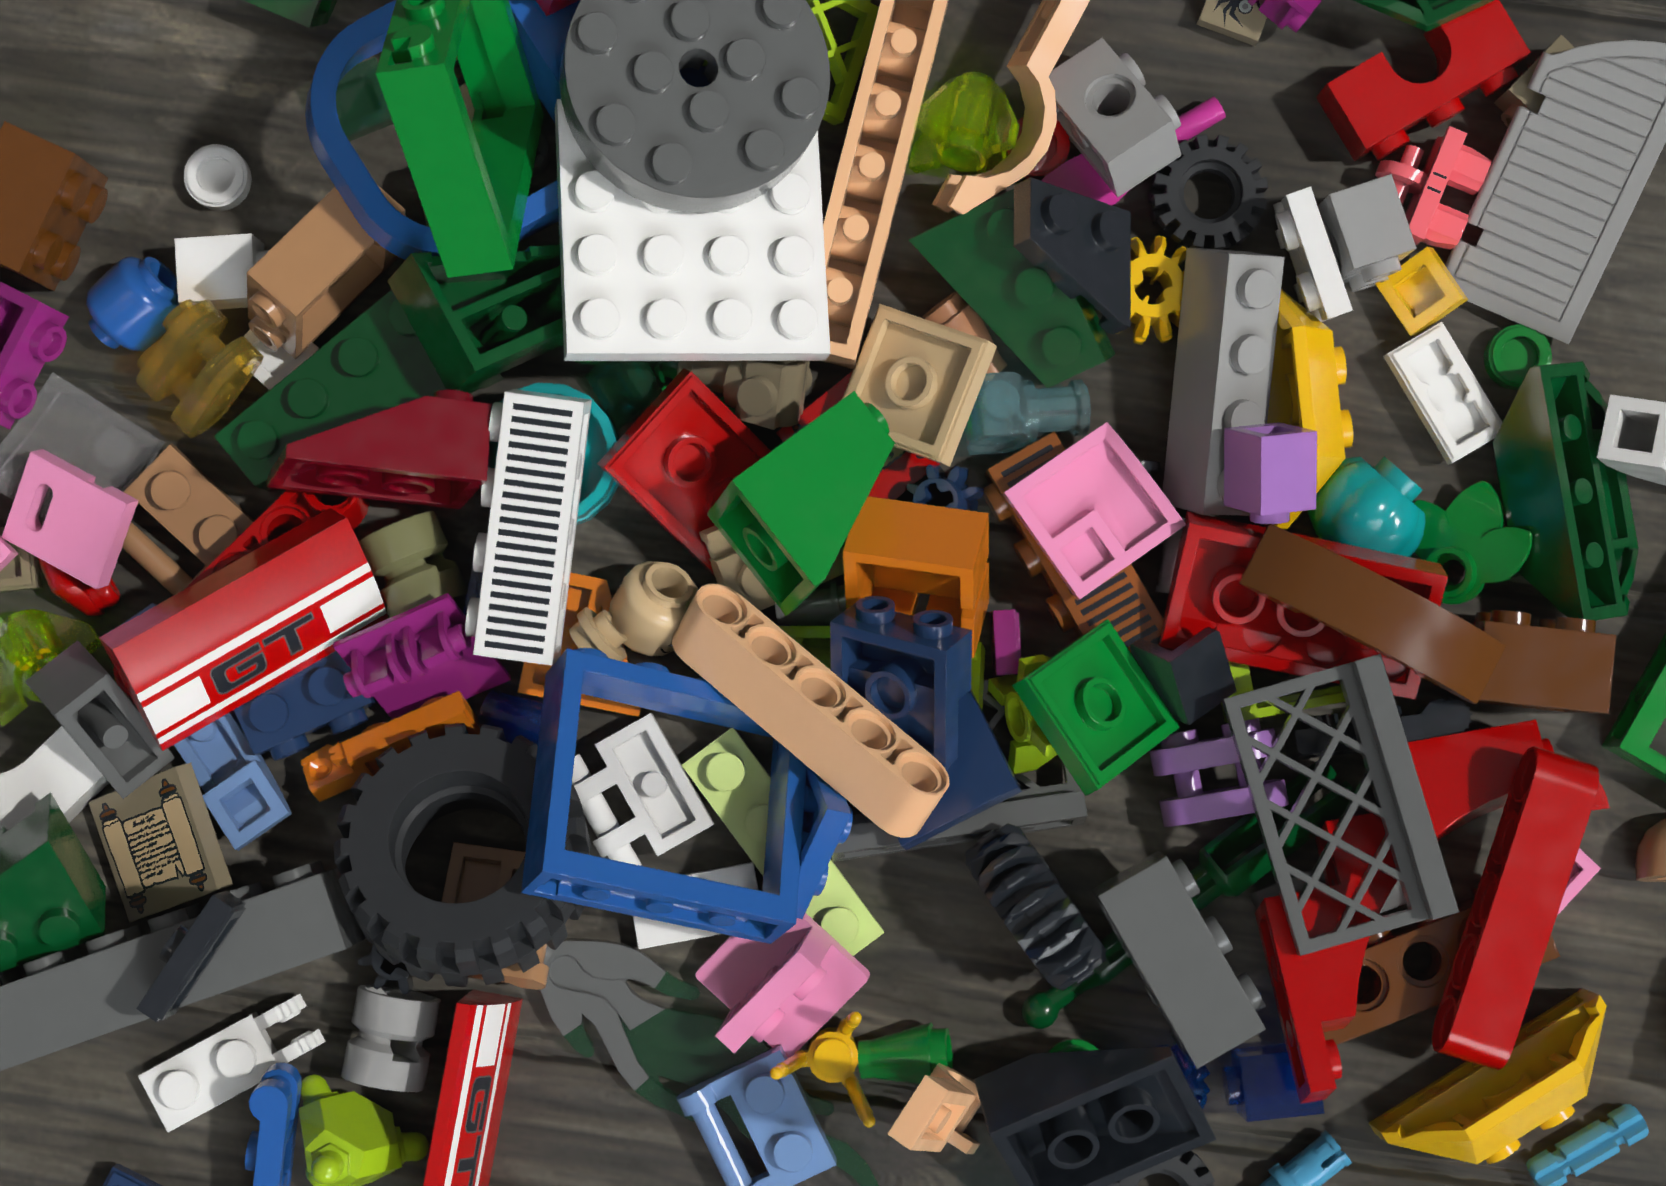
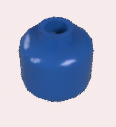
[86,257,183,351]

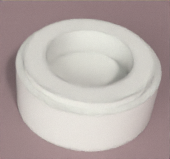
[184,144,252,211]

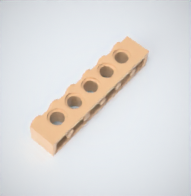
[823,0,949,369]

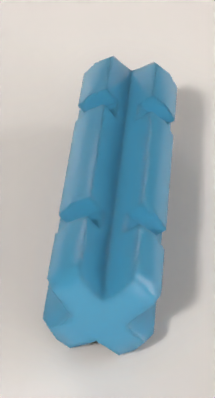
[1526,1104,1649,1186]

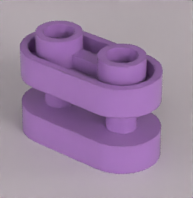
[1149,718,1289,827]

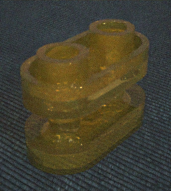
[136,299,264,438]

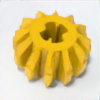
[1098,236,1187,345]

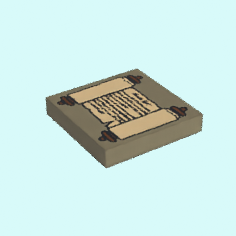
[88,763,233,923]

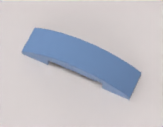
[118,603,292,851]

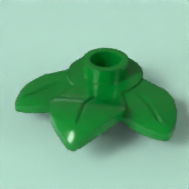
[1415,481,1533,604]

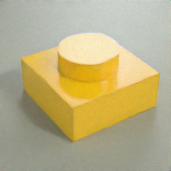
[1376,246,1468,337]

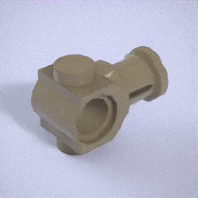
[677,361,812,430]

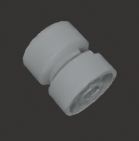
[341,985,441,1092]

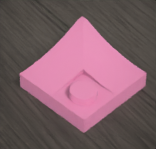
[1003,422,1186,600]

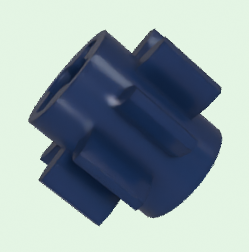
[906,464,985,511]

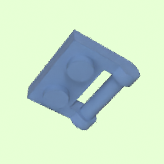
[676,1045,837,1186]

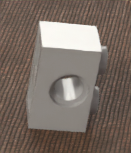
[1049,38,1181,198]
[1318,174,1416,292]

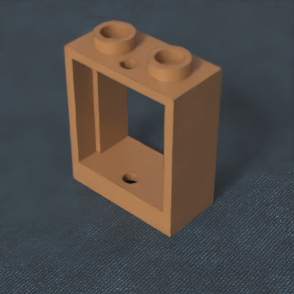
[247,186,405,360]

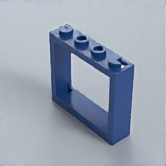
[521,648,807,944]

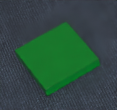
[1012,619,1180,796]

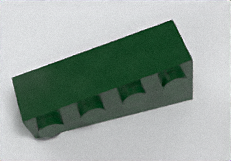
[214,290,504,492]

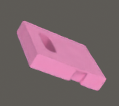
[1,449,139,589]

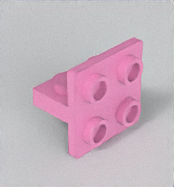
[696,913,870,1058]

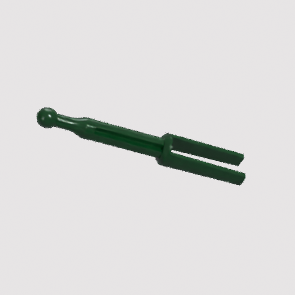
[1022,761,1355,1029]

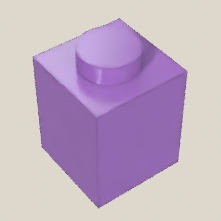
[1224,422,1317,524]

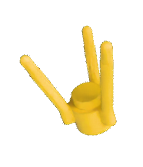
[770,1011,875,1128]

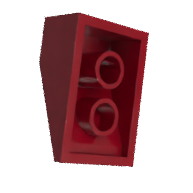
[267,390,492,509]

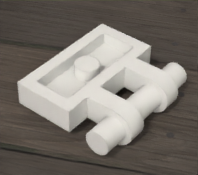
[1273,186,1353,322]
[572,713,714,866]

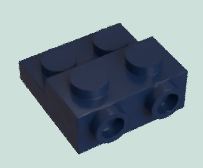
[830,596,972,769]
[234,651,378,762]

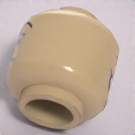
[609,561,698,656]

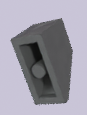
[25,640,175,799]

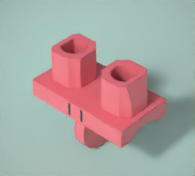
[1375,126,1492,250]

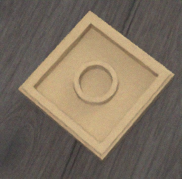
[842,304,997,467]

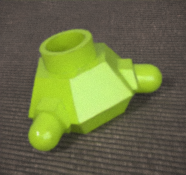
[299,1074,429,1186]

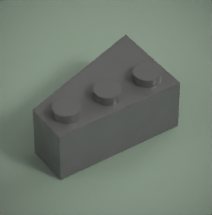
[1091,851,1266,1069]

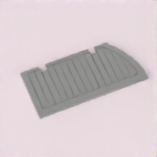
[1445,40,1666,344]

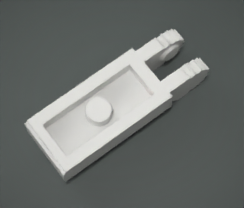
[138,994,326,1132]

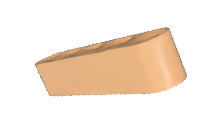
[672,584,949,838]

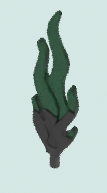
[540,939,879,1186]

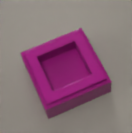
[989,609,1021,676]

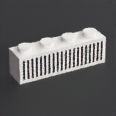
[465,389,592,666]

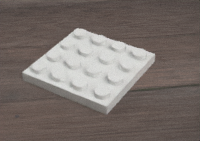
[555,99,830,361]

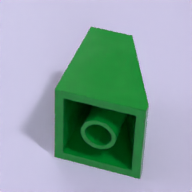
[707,391,895,616]

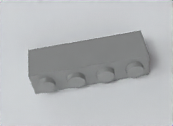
[1162,248,1284,516]

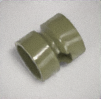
[359,511,470,618]

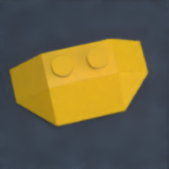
[1264,289,1353,530]
[1369,988,1607,1165]

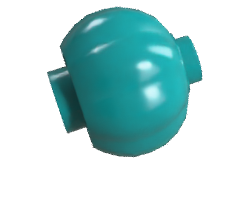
[1308,456,1426,557]

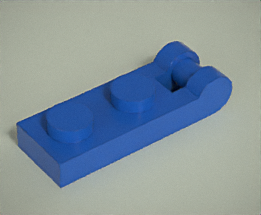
[245,1062,302,1186]

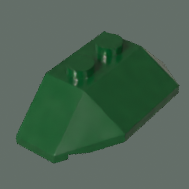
[1493,361,1639,621]

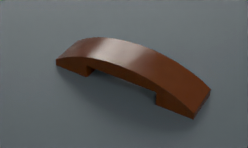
[1238,524,1507,704]

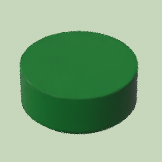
[1483,324,1552,390]

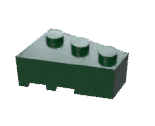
[909,189,1115,388]
[387,245,564,391]
[0,792,106,972]

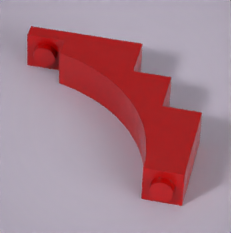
[1255,719,1554,1104]

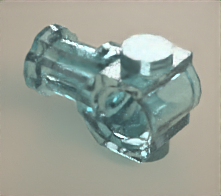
[963,372,1091,455]

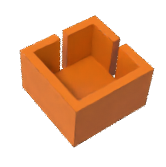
[843,497,989,658]

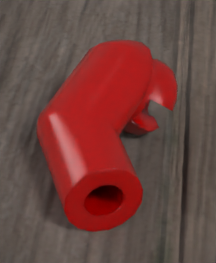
[37,557,120,616]

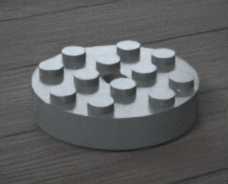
[559,0,830,213]

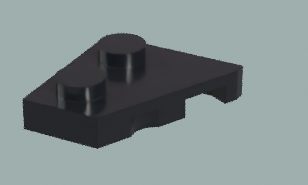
[1014,177,1131,335]

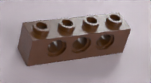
[1323,883,1561,1045]

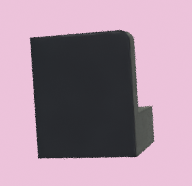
[1130,627,1237,725]

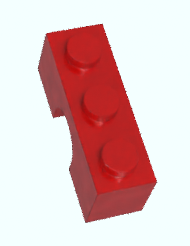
[1316,0,1531,162]

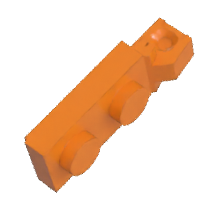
[301,691,481,802]

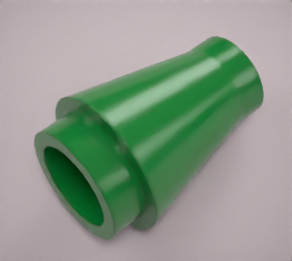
[857,1022,953,1085]

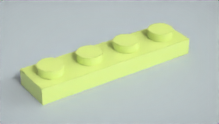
[682,728,884,956]

